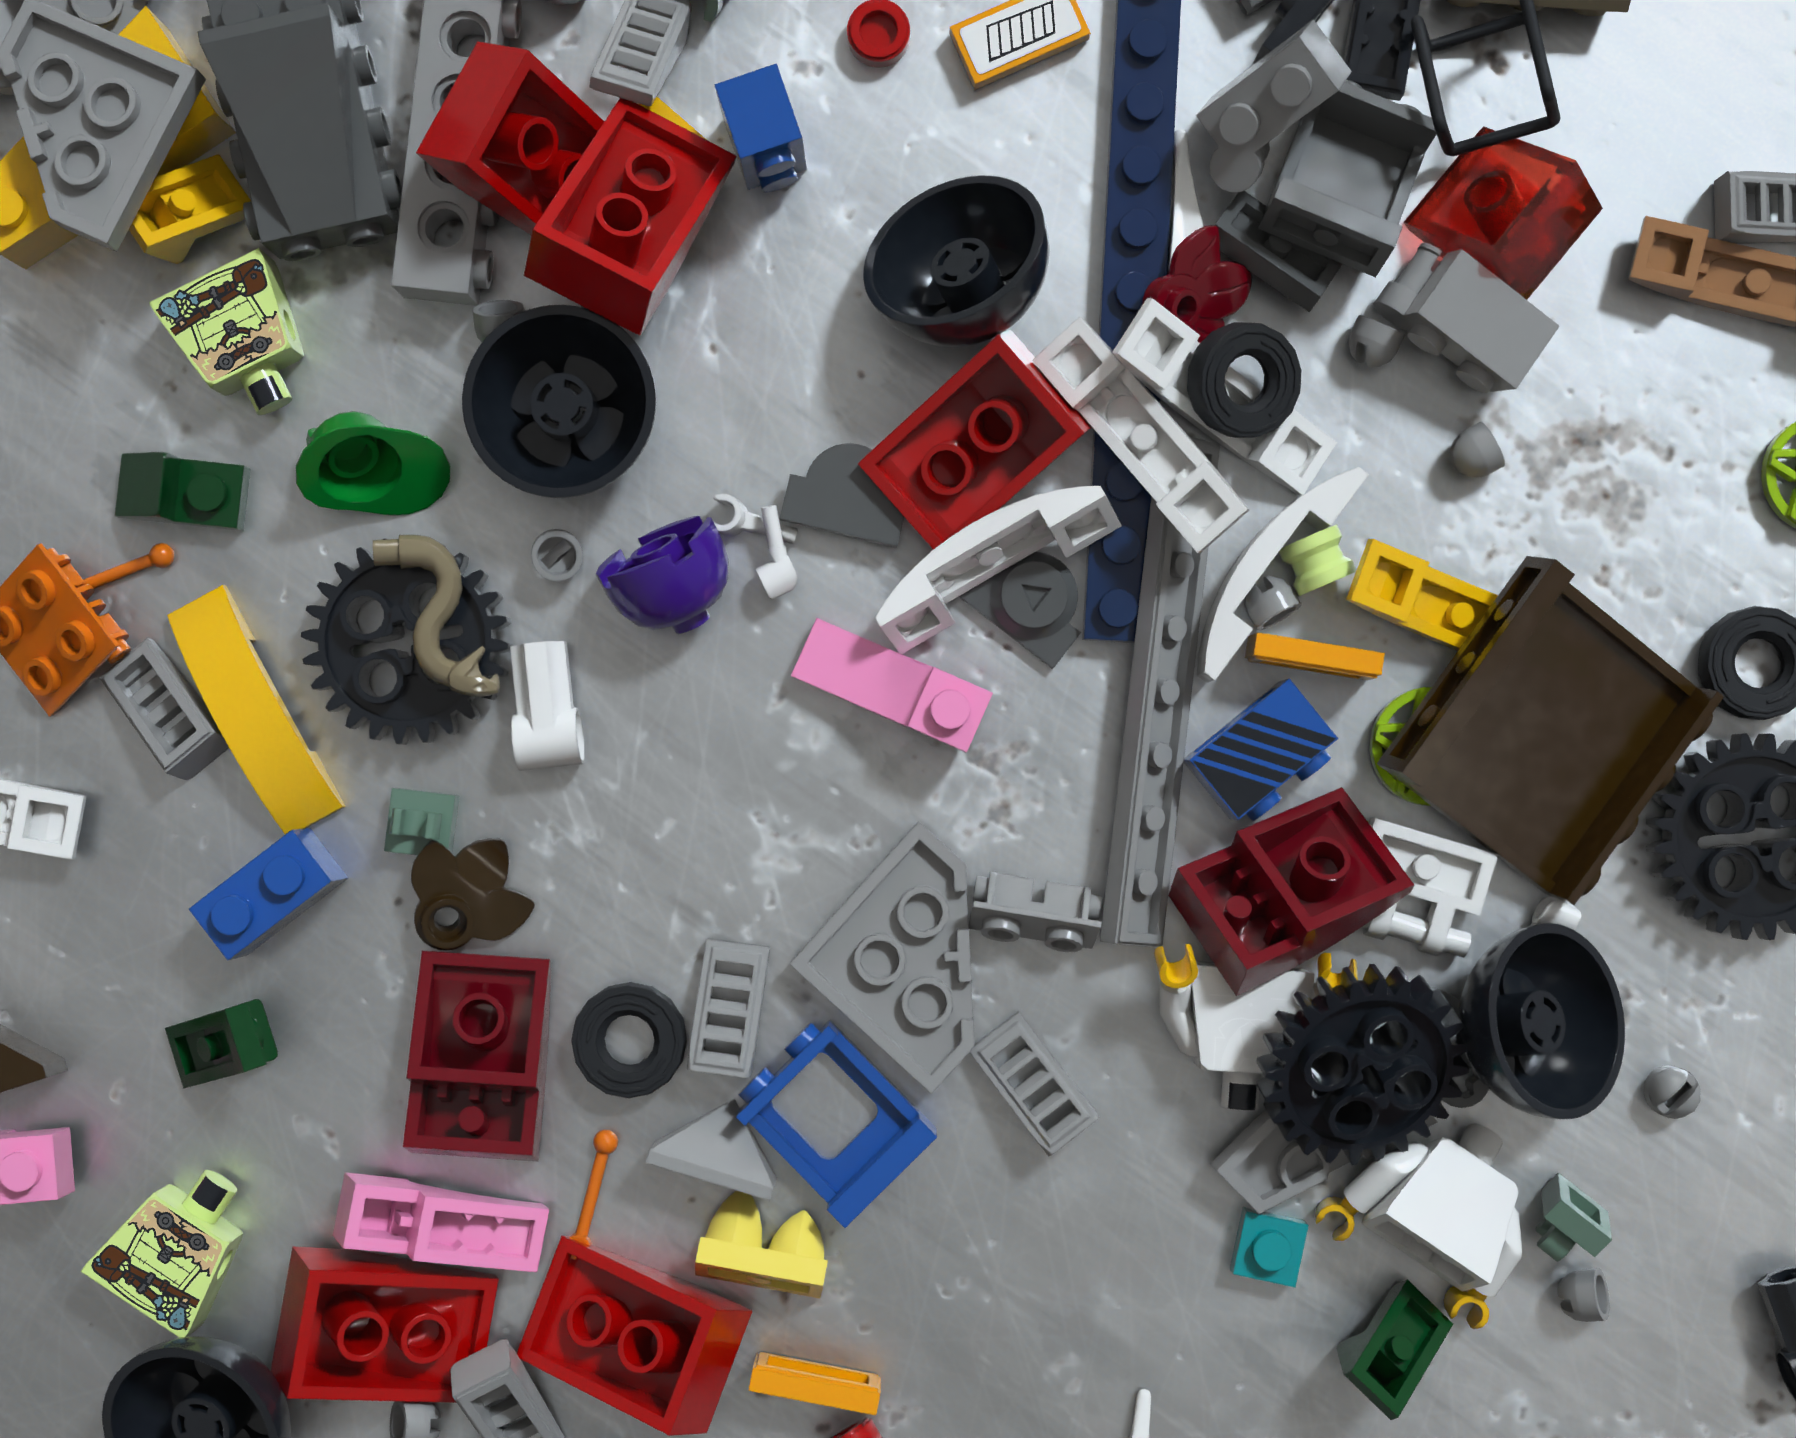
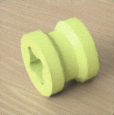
[1279,525,1357,597]

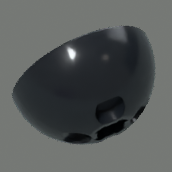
[863,175,1050,347]
[462,305,656,498]
[1459,923,1625,1119]
[102,1336,291,1438]

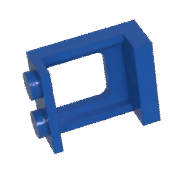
[736,1020,937,1228]

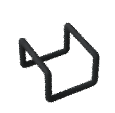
[1411,0,1561,156]

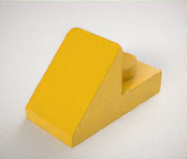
[129,154,251,264]

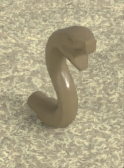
[373,535,500,697]

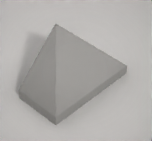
[646,1099,776,1201]

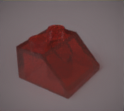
[1404,126,1603,300]

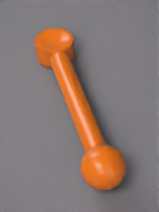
[83,543,175,589]
[570,1130,618,1260]

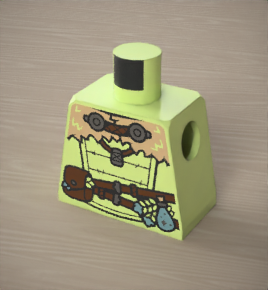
[149,248,304,415]
[81,1170,243,1338]

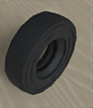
[1187,322,1302,438]
[1697,606,1796,720]
[571,982,687,1098]

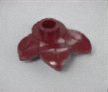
[1142,225,1252,343]

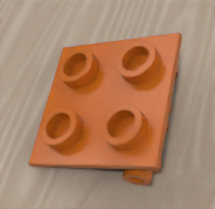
[0,543,131,717]

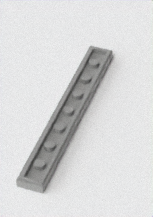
[1100,437,1220,947]

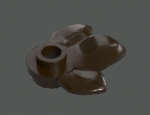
[411,838,535,950]

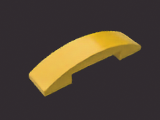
[1346,539,1498,651]
[167,585,346,835]

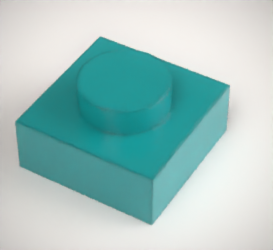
[1230,1207,1309,1288]

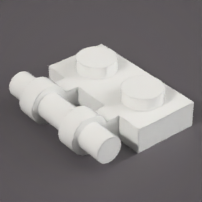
[1362,818,1498,958]

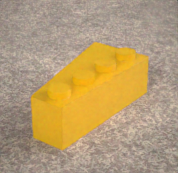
[0,6,236,270]

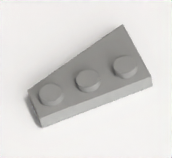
[1210,1052,1437,1214]

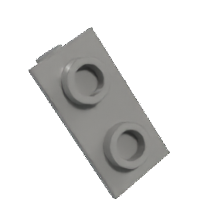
[969,871,1102,952]

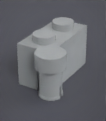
[1196,19,1352,192]
[1373,243,1560,393]

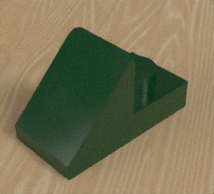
[115,452,251,531]
[165,999,278,1089]
[1336,1279,1453,1420]

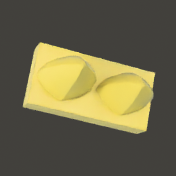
[695,1191,828,1298]

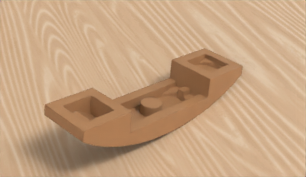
[1628,216,1796,327]

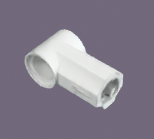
[510,641,585,771]

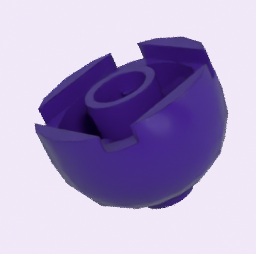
[596,516,729,634]

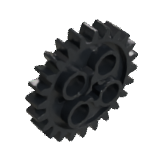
[301,538,513,745]
[1646,733,1796,940]
[1256,964,1469,1165]

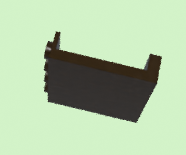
[1377,556,1724,905]

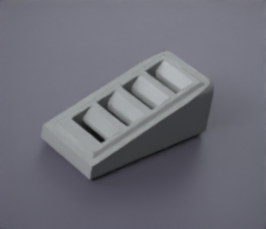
[589,0,692,106]
[1714,171,1796,243]
[99,637,229,780]
[687,939,770,1078]
[970,1011,1099,1157]
[451,1339,565,1438]

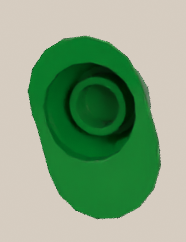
[296,411,450,515]

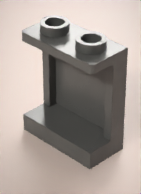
[1258,80,1436,278]

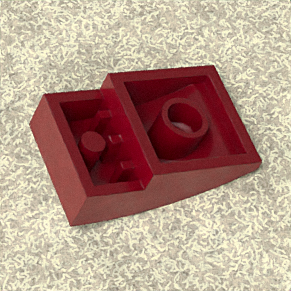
[1168,787,1414,996]
[403,951,551,1162]

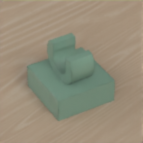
[384,788,460,855]
[1536,1173,1612,1262]

